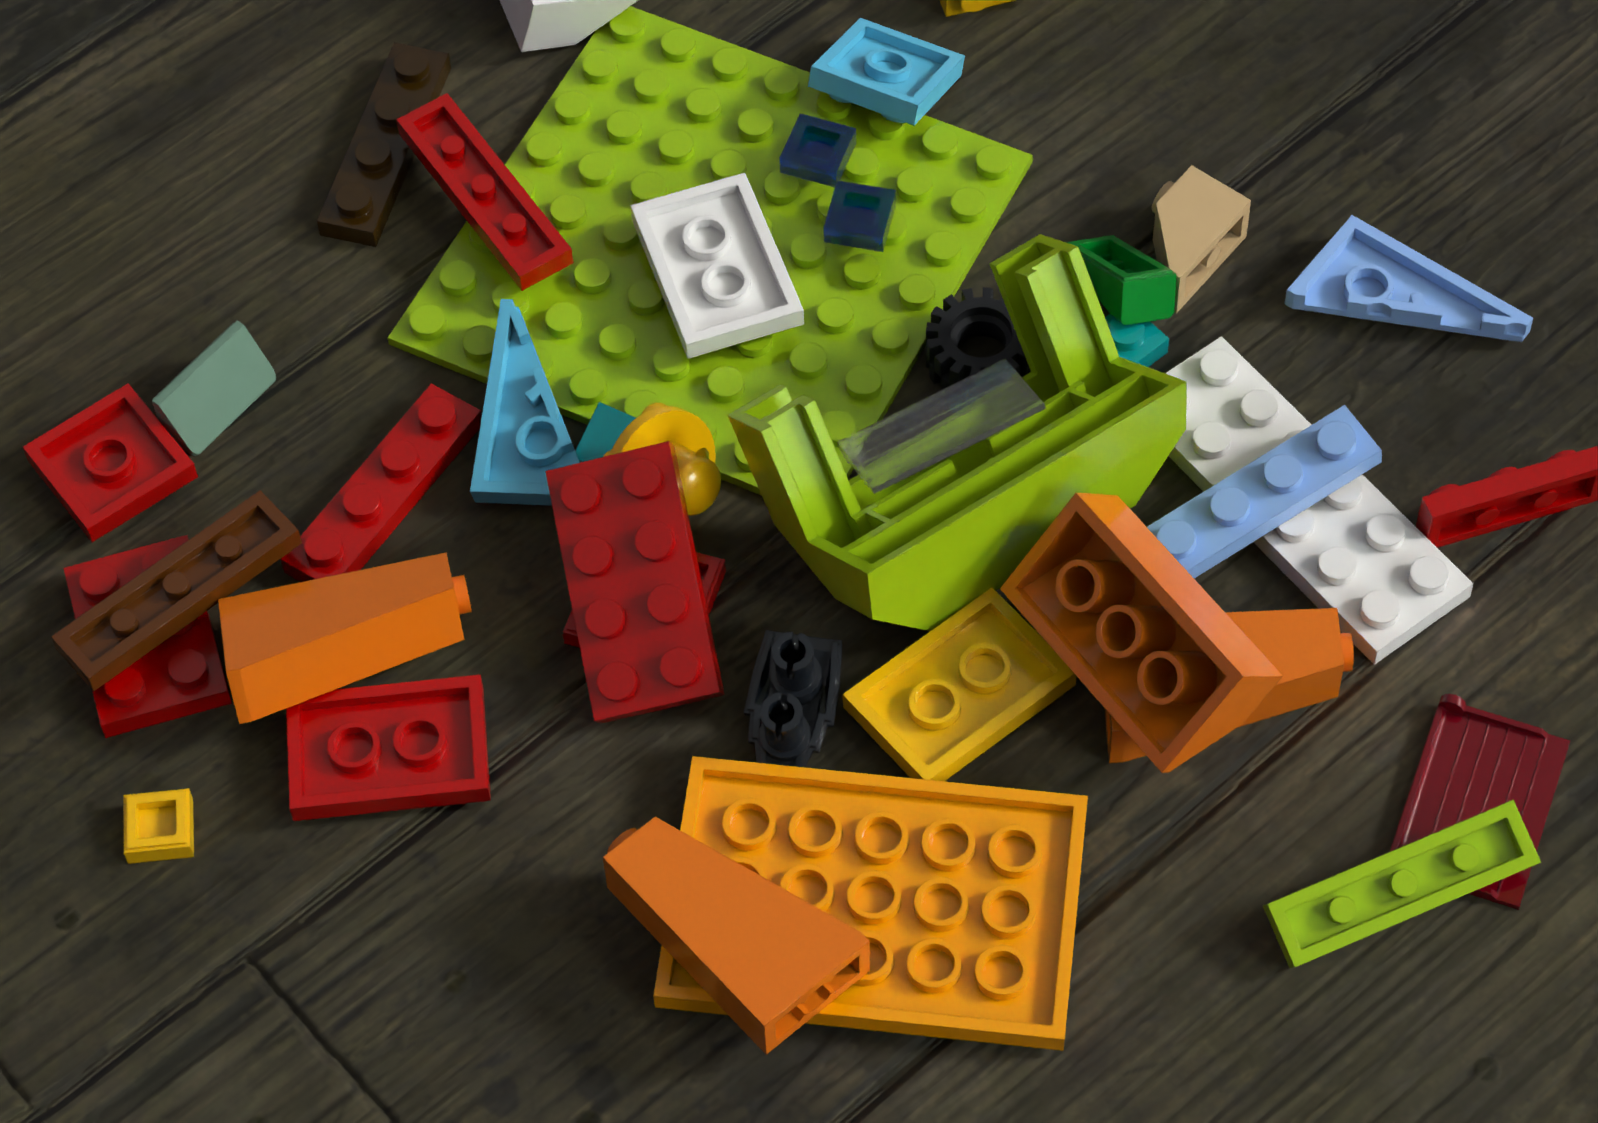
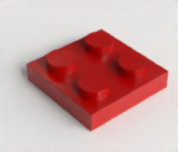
[23,383,198,542]

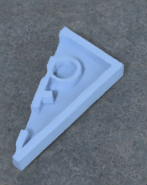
[1285,215,1533,342]

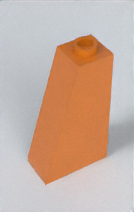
[218,552,472,724]
[1104,608,1354,763]
[603,817,870,1055]

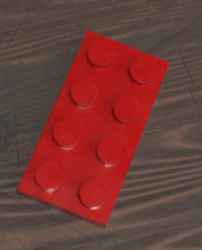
[545,441,725,724]

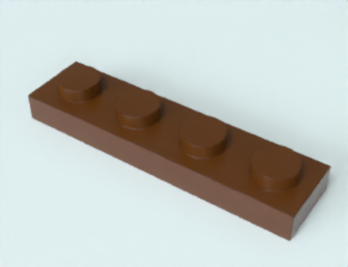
[51,490,302,691]

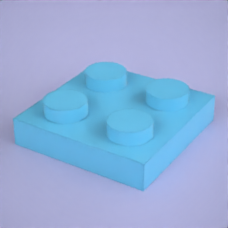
[808,18,965,126]

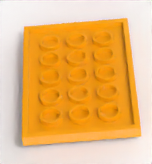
[653,756,1088,1051]

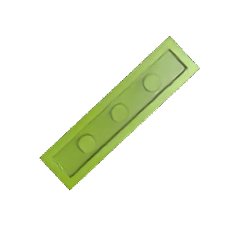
[1263,800,1541,968]

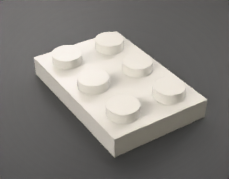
[630,173,804,359]

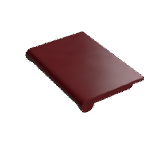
[1390,694,1571,910]

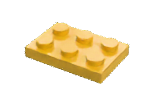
[842,587,1076,781]

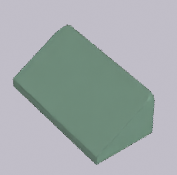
[152,320,276,456]

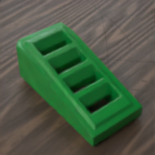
[1066,235,1176,325]

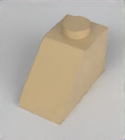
[1152,165,1251,314]

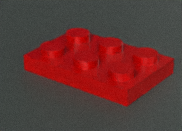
[63,535,232,738]
[286,674,491,821]

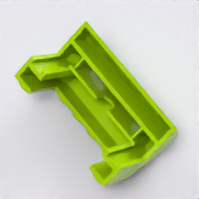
[727,234,1187,631]

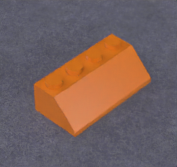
[1000,492,1283,773]

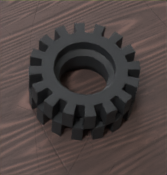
[926,287,1031,405]

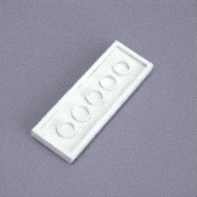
[1165,336,1473,665]

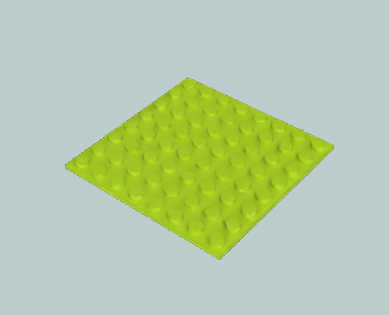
[388,6,1033,496]

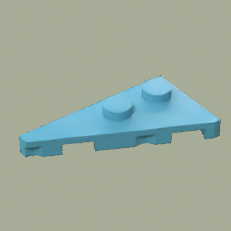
[470,299,580,505]

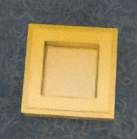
[123,788,194,864]

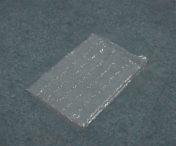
[837,359,1046,494]

